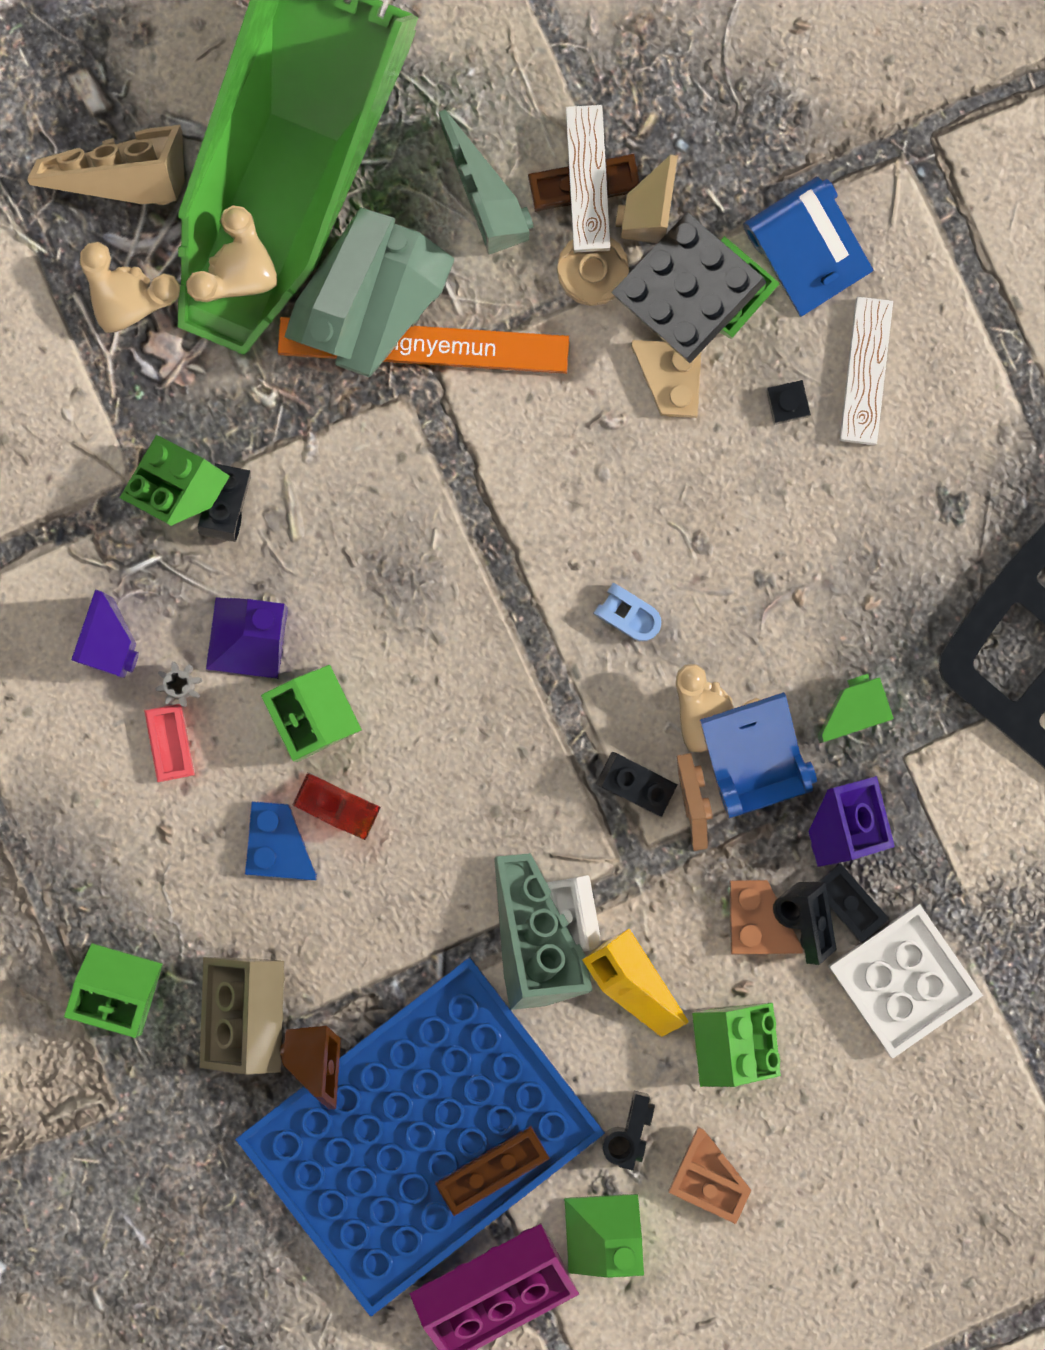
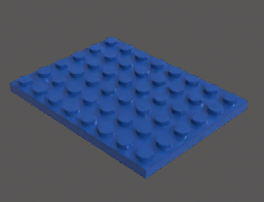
[235,957,605,1317]

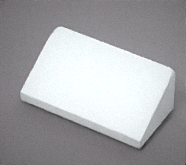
[547,875,602,951]

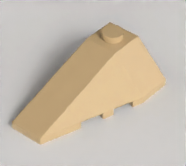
[27,125,185,205]

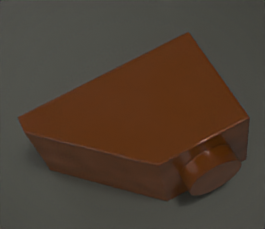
[280,1025,341,1109]

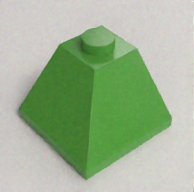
[564,1194,644,1278]

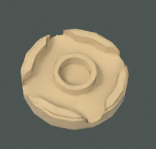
[557,237,629,306]

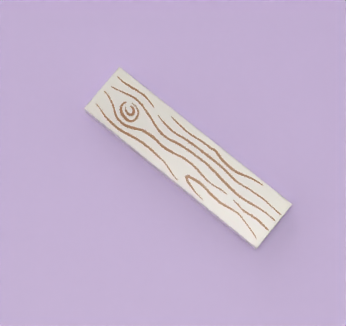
[566,105,610,253]
[839,297,893,445]

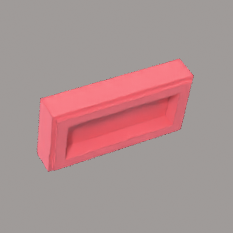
[144,704,195,782]

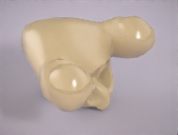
[186,205,277,302]
[80,242,180,333]
[675,664,761,752]

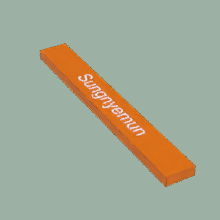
[278,317,569,374]

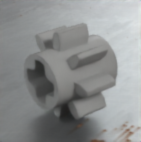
[155,662,202,707]

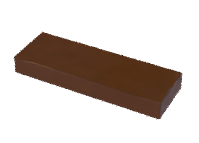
[528,154,640,212]
[435,1125,550,1216]

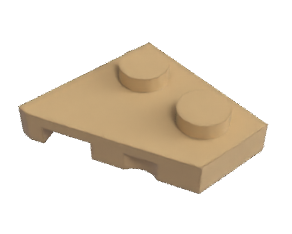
[631,340,701,418]

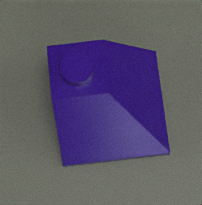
[71,589,139,678]
[206,597,288,679]
[808,776,895,867]

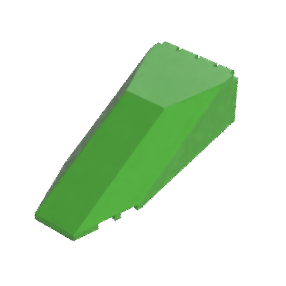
[178,0,419,355]

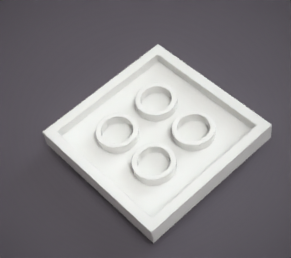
[828,904,983,1059]

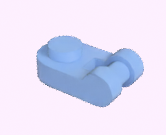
[593,583,661,642]

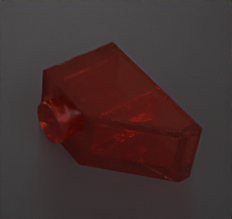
[292,772,381,840]

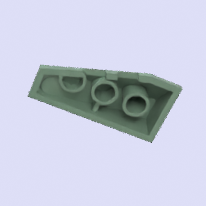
[439,110,534,255]
[284,207,395,359]
[335,224,454,377]
[494,853,592,1010]

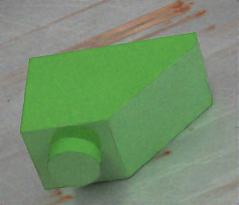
[817,674,894,743]

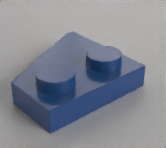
[245,801,317,880]

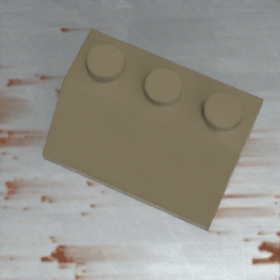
[199,957,285,1075]

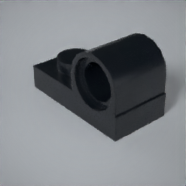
[773,881,837,965]

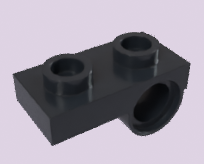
[198,463,251,542]
[596,751,678,817]
[602,1090,655,1171]

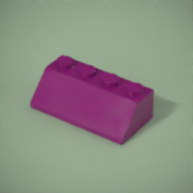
[409,1223,579,1350]

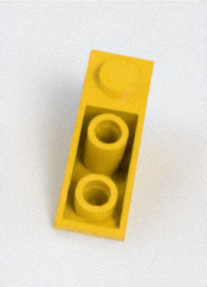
[582,929,689,1037]

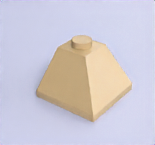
[615,155,678,244]

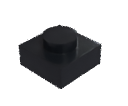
[766,380,811,425]

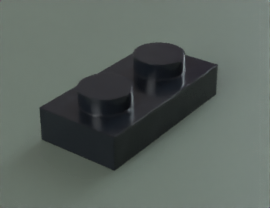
[818,863,889,943]

